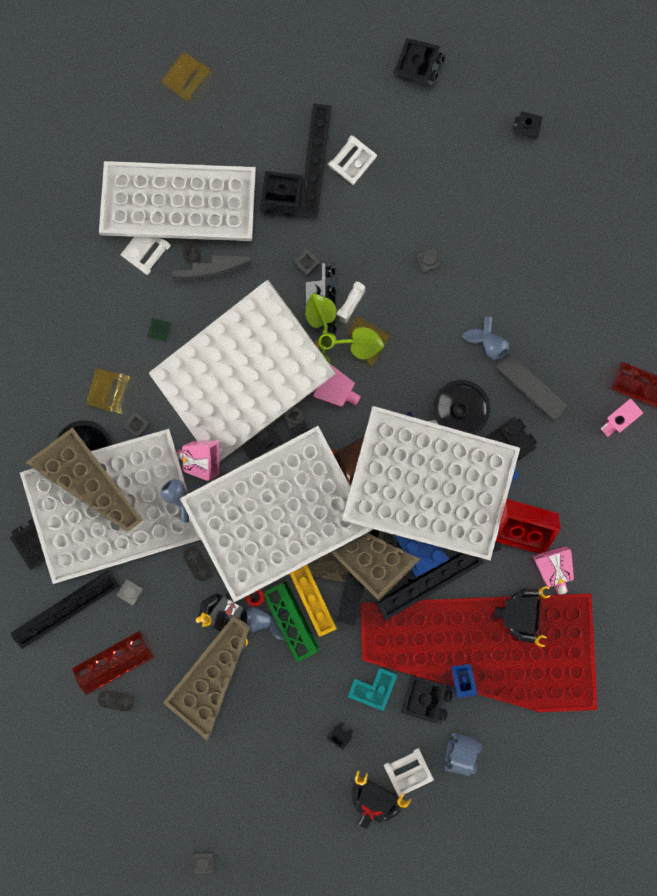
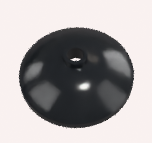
[433,380,491,435]
[56,420,112,451]

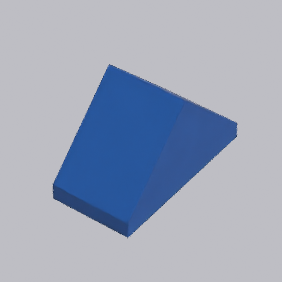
[451,664,477,698]

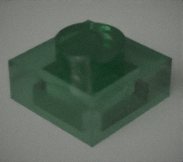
[147,318,171,342]

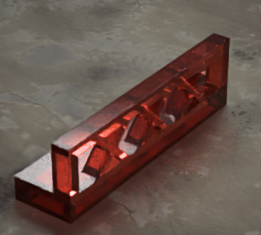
[611,362,657,407]
[72,631,154,695]

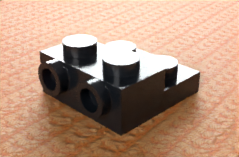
[394,38,446,86]
[260,171,303,217]
[485,417,537,461]
[9,518,46,570]
[401,675,453,724]

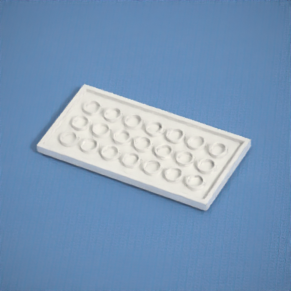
[99,161,256,241]

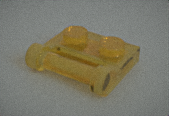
[161,51,211,101]
[86,368,129,413]

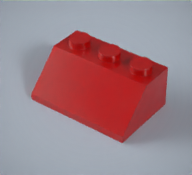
[495,499,561,554]

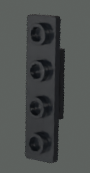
[306,261,337,337]

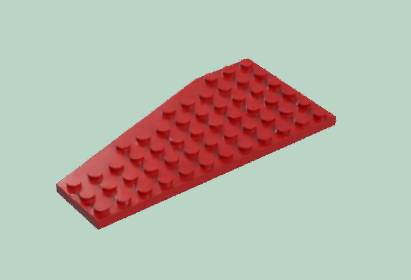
[360,593,598,712]

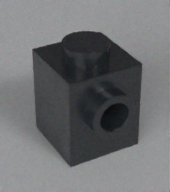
[513,111,543,139]

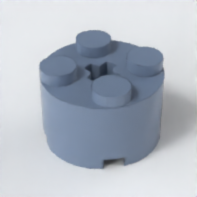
[444,733,482,776]

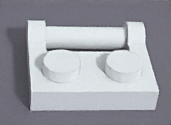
[327,135,377,186]
[121,237,171,275]
[336,281,365,324]
[384,748,434,797]

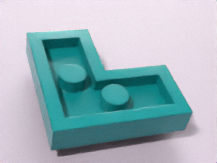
[347,668,397,711]

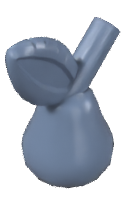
[462,317,509,360]
[161,479,189,522]
[244,604,286,640]

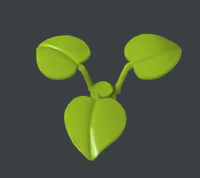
[306,293,384,364]

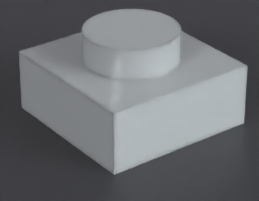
[117,579,143,606]

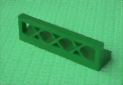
[263,581,320,662]

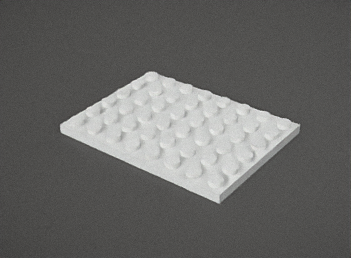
[149,280,336,463]
[342,406,520,560]
[180,426,373,602]
[20,429,201,584]

